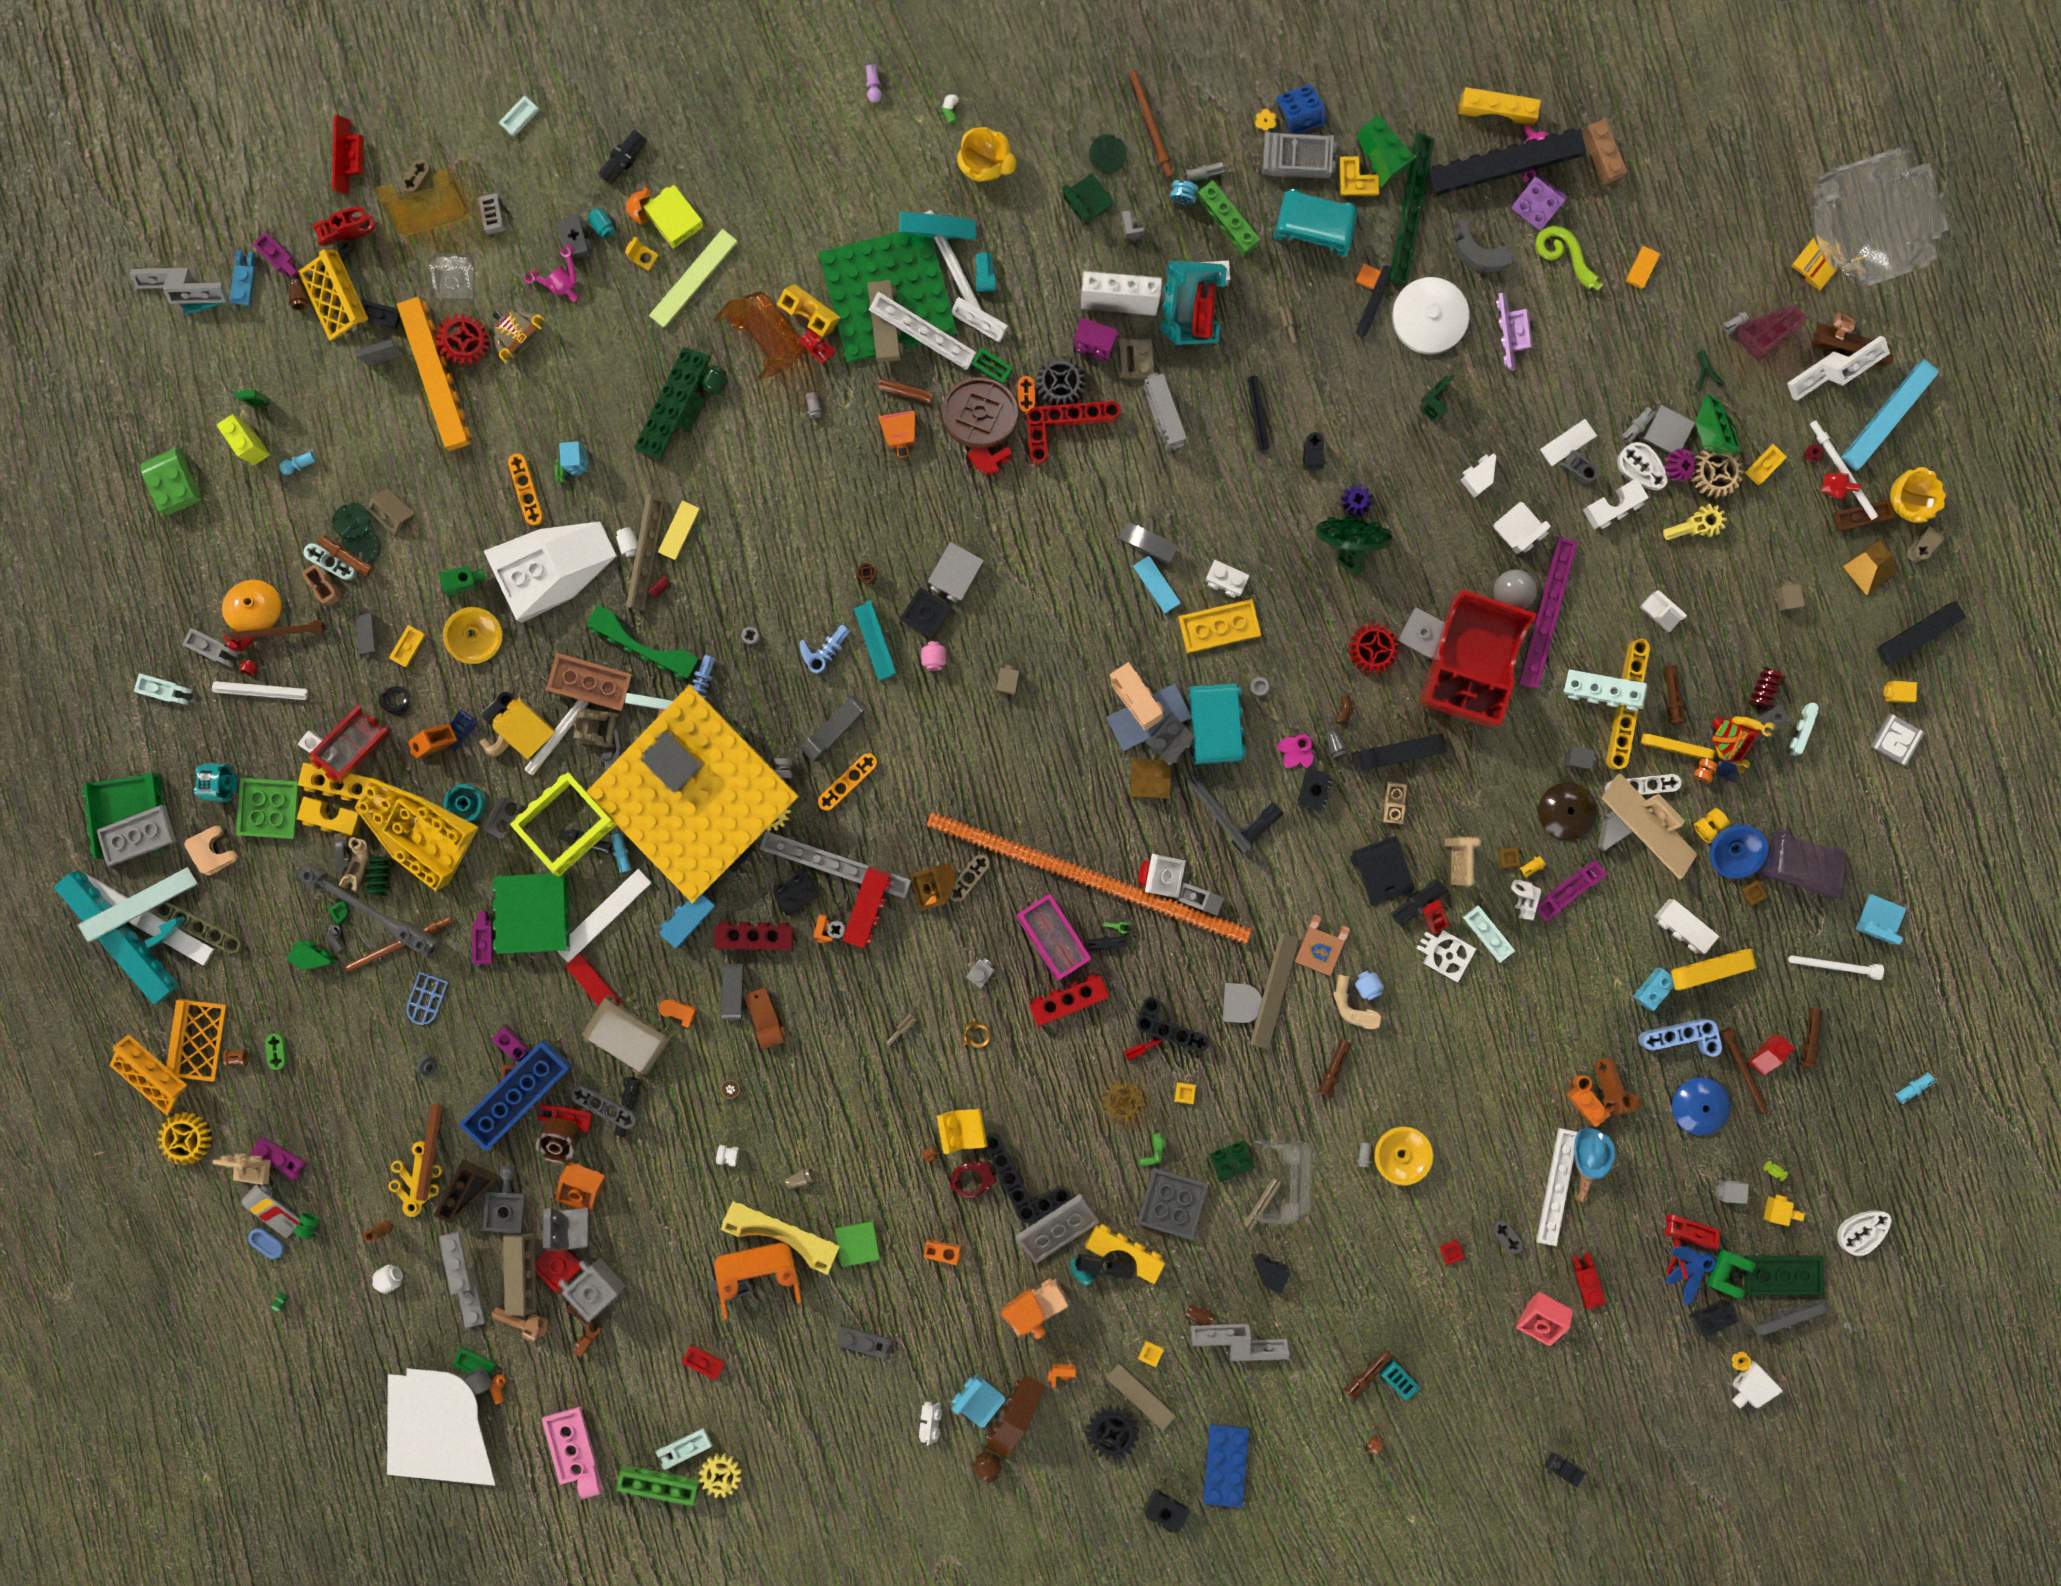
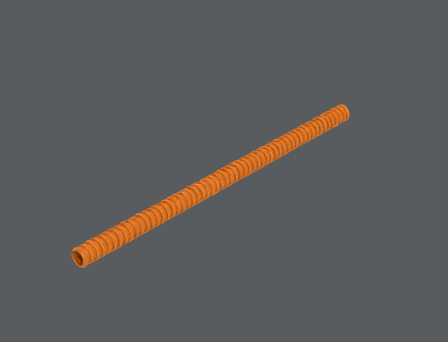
[927,811,1251,945]

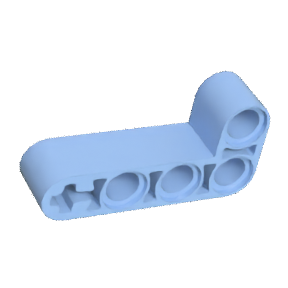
[1638,1019,1722,1056]

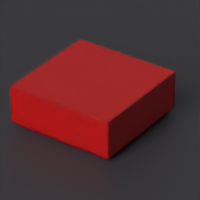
[1439,1239,1465,1266]

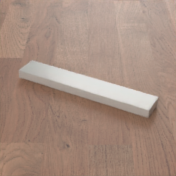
[869,292,976,370]
[557,869,653,962]
[1536,1128,1578,1246]

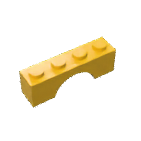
[1458,87,1541,126]
[1085,1224,1165,1284]

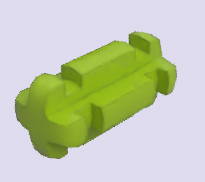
[1763,1161,1788,1181]

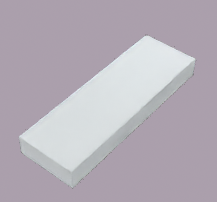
[952,297,1008,343]

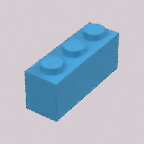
[659,893,717,949]

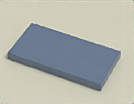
[1106,683,1191,751]

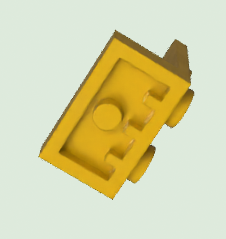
[937,1109,987,1154]

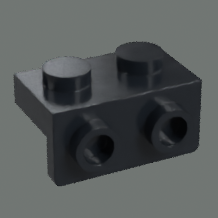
[773,872,820,916]

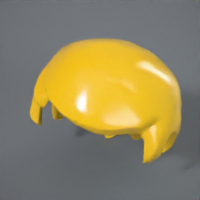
[1890,467,1946,523]

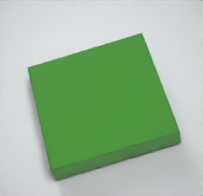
[835,1221,880,1267]

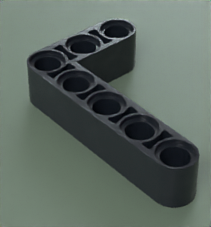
[1351,733,1447,772]
[985,1133,1070,1223]

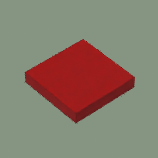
[535,1249,582,1294]

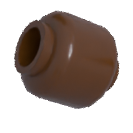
[973,1451,1002,1483]

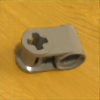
[1907,525,1944,562]

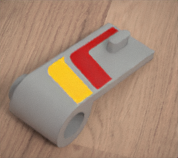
[241,1184,300,1238]

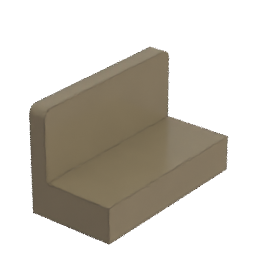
[366,489,414,535]

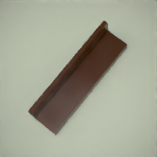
[1811,324,1894,367]

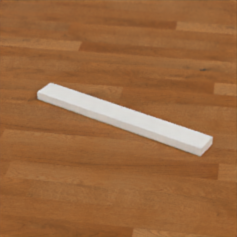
[83,872,215,966]

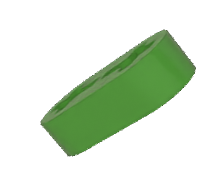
[265,1033,288,1070]

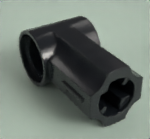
[480,692,518,726]

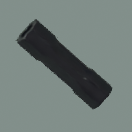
[1231,802,1284,854]

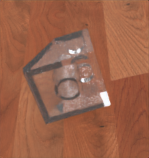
[429,254,475,300]

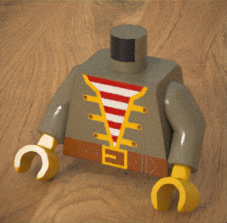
[492,310,547,364]

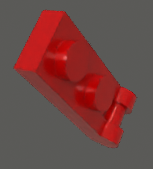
[1664,1215,1720,1250]

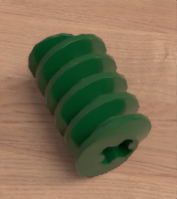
[364,856,392,896]

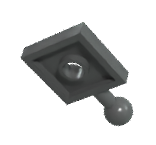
[482,1166,526,1234]

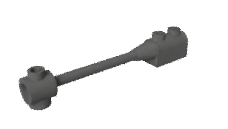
[298,863,442,958]

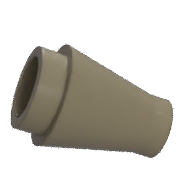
[785,1167,815,1190]

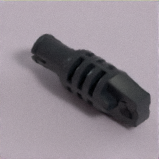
[558,829,613,855]

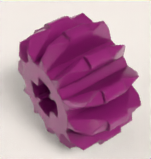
[1663,449,1698,482]

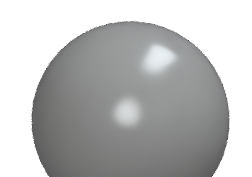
[1493,569,1537,610]

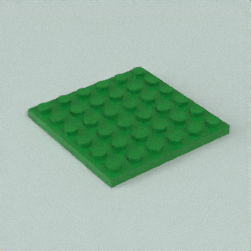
[818,232,957,363]

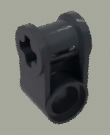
[1303,432,1325,470]

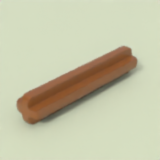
[878,378,933,403]

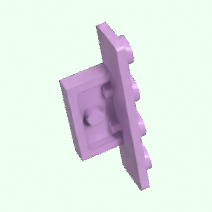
[1497,292,1533,371]

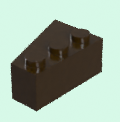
[433,1159,498,1224]

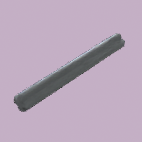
[1187,775,1252,853]

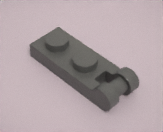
[837,1325,894,1360]

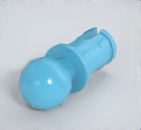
[279,451,317,475]

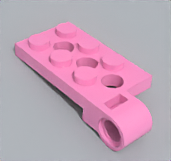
[542,1406,603,1499]

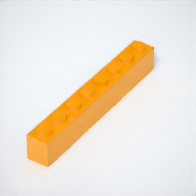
[397,297,472,451]

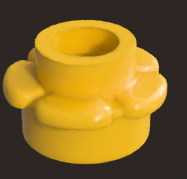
[1732,1352,1751,1371]

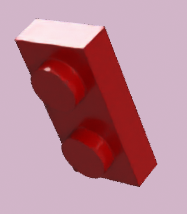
[1422,900,1450,935]
[682,1344,726,1381]

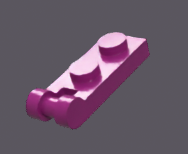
[250,1136,307,1180]

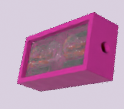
[1015,894,1091,980]

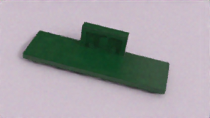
[634,347,711,459]

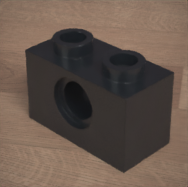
[1297,768,1332,812]
[1689,1299,1740,1338]
[1143,1488,1190,1533]

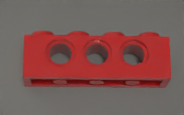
[1029,973,1109,1027]

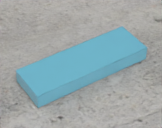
[1133,556,1180,614]

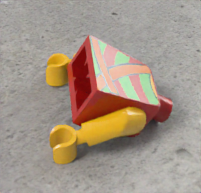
[1712,716,1775,773]

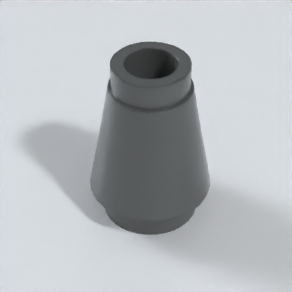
[1326,729,1348,759]

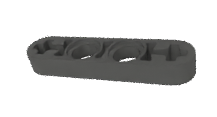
[571,1086,639,1129]
[1754,1299,1829,1335]

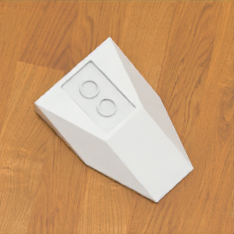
[484,522,617,623]

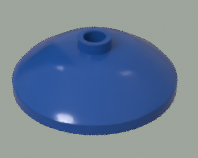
[1709,824,1768,879]
[1672,1077,1730,1136]

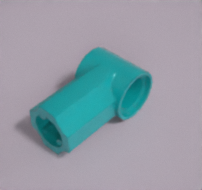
[976,252,996,292]

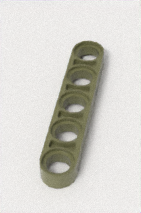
[155,901,244,954]

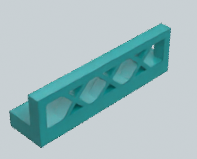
[854,600,897,681]

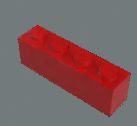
[842,866,892,948]

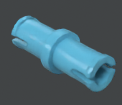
[610,833,632,873]
[1895,1072,1935,1104]

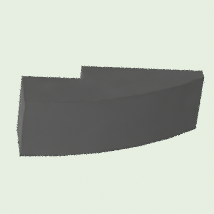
[1118,522,1179,565]

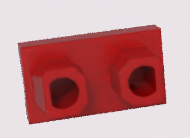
[798,328,836,365]

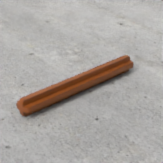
[416,1104,443,1201]

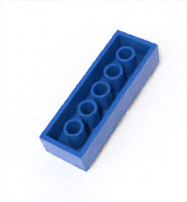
[458,1039,572,1152]

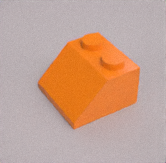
[555,1162,605,1215]

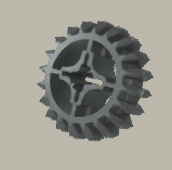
[1035,356,1086,406]

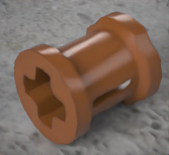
[223,1049,249,1067]

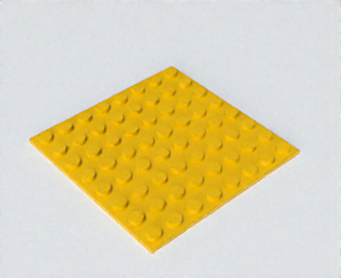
[586,685,799,903]

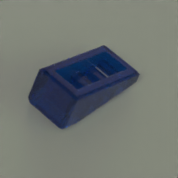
[448,709,479,751]

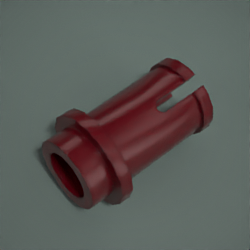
[647,575,672,599]

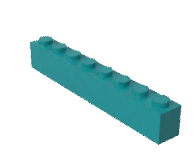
[54,870,180,1005]

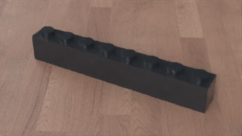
[1428,128,1586,197]

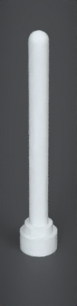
[1788,956,1884,980]

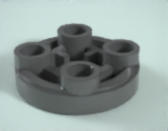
[334,833,348,872]

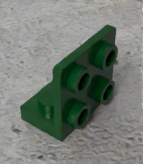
[1061,173,1114,226]
[1419,374,1455,424]

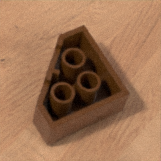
[986,1375,1045,1458]

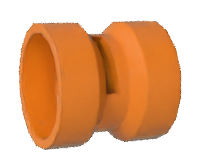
[1693,758,1719,783]

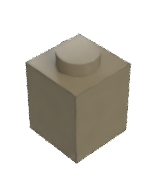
[1775,581,1805,611]
[996,665,1019,695]

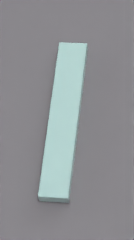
[78,867,198,943]

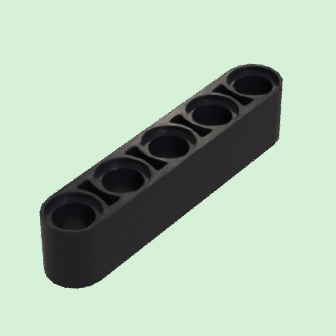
[1876,600,1967,666]

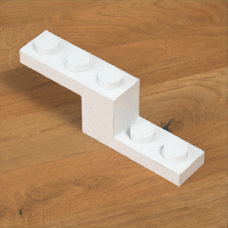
[1787,336,1890,400]

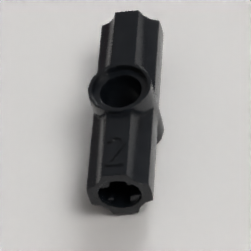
[598,130,647,185]
[1390,879,1447,927]
[1075,1254,1135,1279]

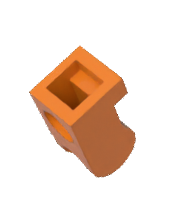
[659,999,698,1028]
[924,1240,962,1266]

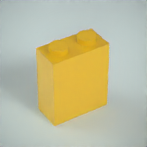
[492,697,555,760]

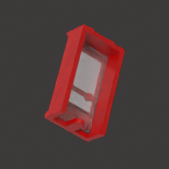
[309,705,389,784]

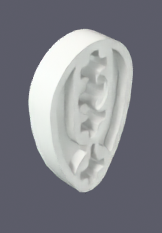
[1617,443,1667,490]
[1837,1211,1891,1256]

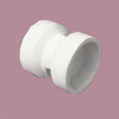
[716,1145,739,1167]

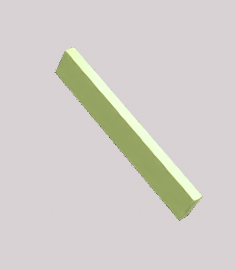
[649,229,738,329]

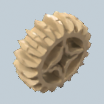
[1691,450,1744,498]

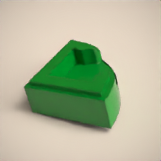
[328,900,349,925]

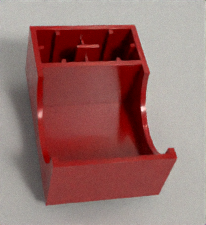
[1418,589,1537,728]

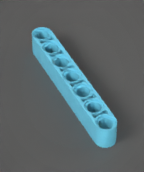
[1841,359,1939,472]

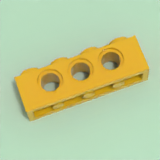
[298,763,384,801]

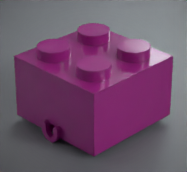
[1073,317,1119,361]

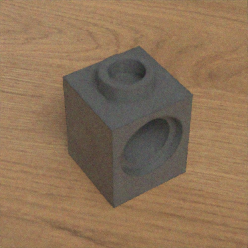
[1564,746,1597,770]

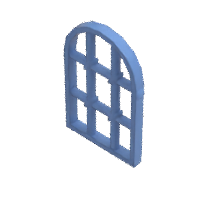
[406,972,449,1025]

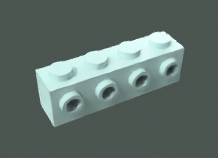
[1564,670,1648,711]

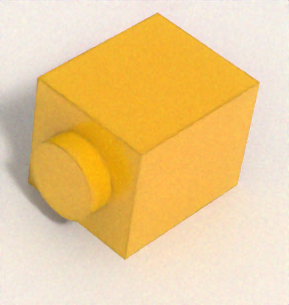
[1884,681,1917,703]

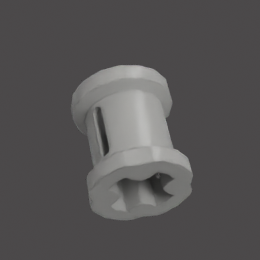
[827,921,846,938]

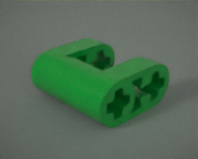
[1707,1248,1757,1300]

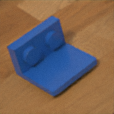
[1276,85,1326,134]

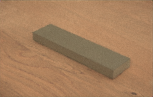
[1106,1362,1176,1430]

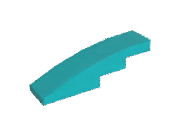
[899,212,976,241]

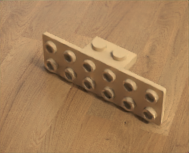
[1602,774,1697,879]

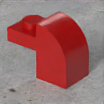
[967,447,1012,475]

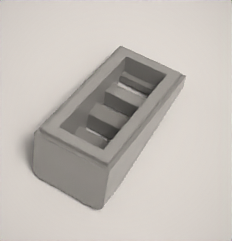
[478,193,506,235]

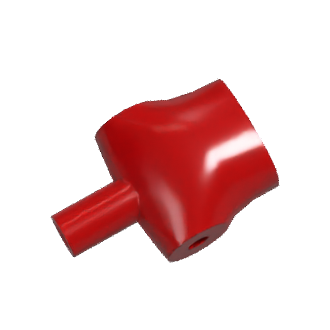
[1822,472,1861,498]

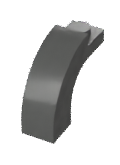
[1454,218,1513,272]

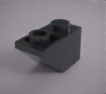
[1251,1253,1291,1294]

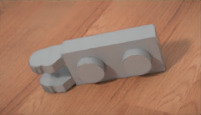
[182,628,240,668]

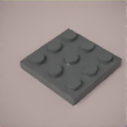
[1137,1167,1209,1240]

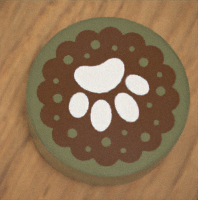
[721,1079,741,1099]

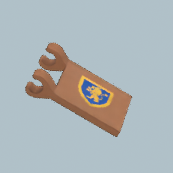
[1294,914,1350,976]

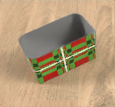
[485,796,524,838]

